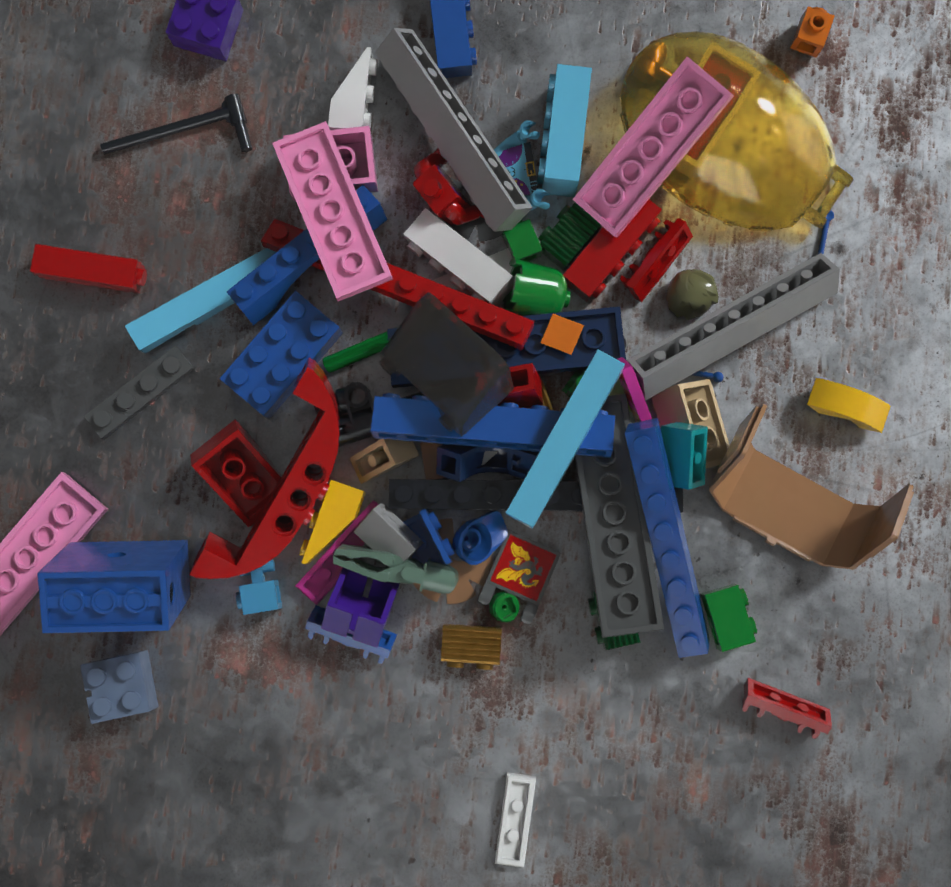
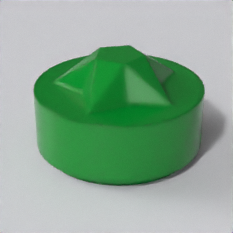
[489,592,520,622]

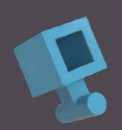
[236,560,283,615]

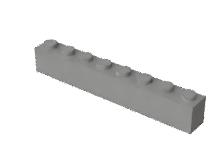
[375,28,533,232]
[627,253,840,401]

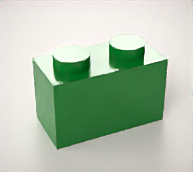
[700,584,757,652]

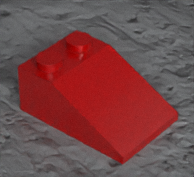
[190,419,282,528]

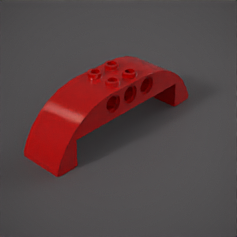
[189,357,339,579]

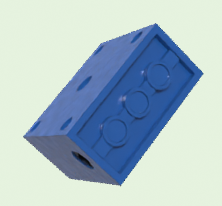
[38,540,191,633]

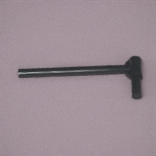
[100,94,253,155]

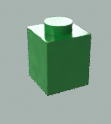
[502,219,543,262]

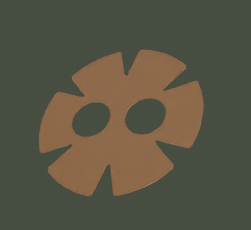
[411,518,493,604]

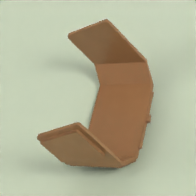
[709,404,914,570]

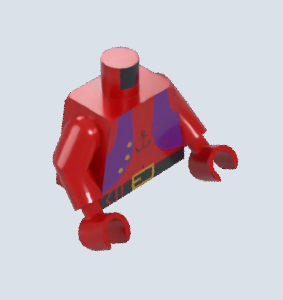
[412,148,485,226]

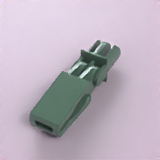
[333,544,459,594]

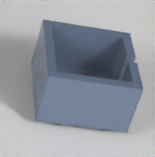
[80,650,159,724]

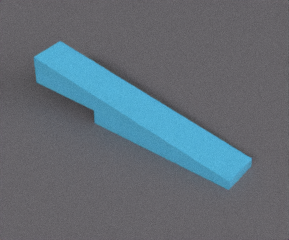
[125,248,276,354]
[506,349,625,529]

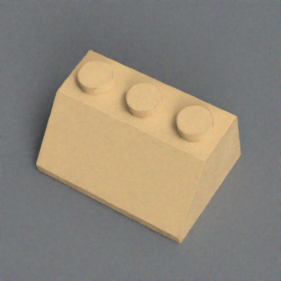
[652,379,730,469]

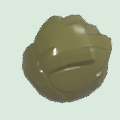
[666,269,719,320]

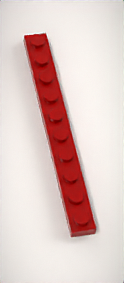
[261,218,534,350]

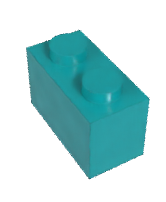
[661,422,708,490]

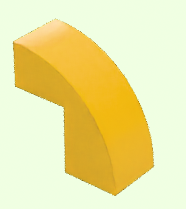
[807,378,891,433]

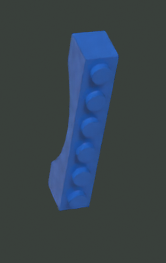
[226,185,388,326]

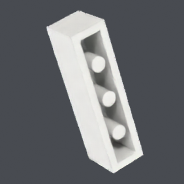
[403,208,514,306]

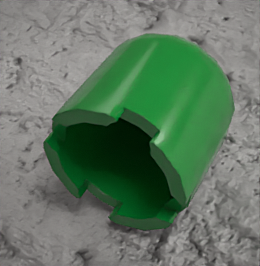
[503,258,571,316]

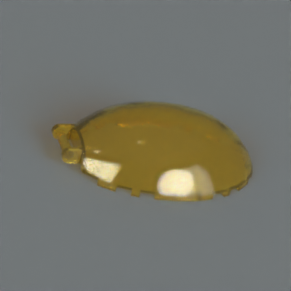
[619,31,854,231]

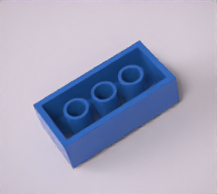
[219,290,343,419]

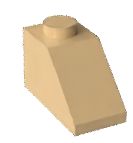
[349,439,419,484]

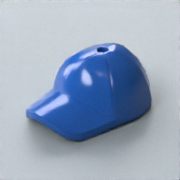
[452,510,508,565]

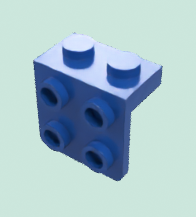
[403,509,456,565]

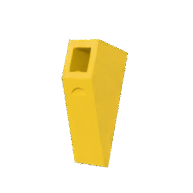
[299,480,366,564]

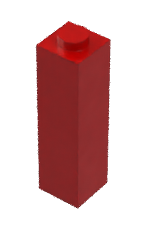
[30,244,147,294]

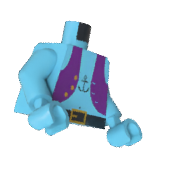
[494,120,550,210]

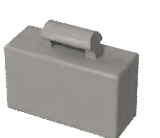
[354,503,424,564]

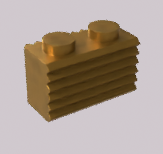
[441,624,502,670]

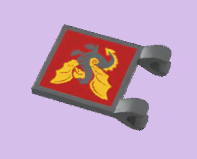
[478,530,561,624]

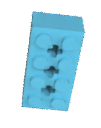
[537,64,592,197]

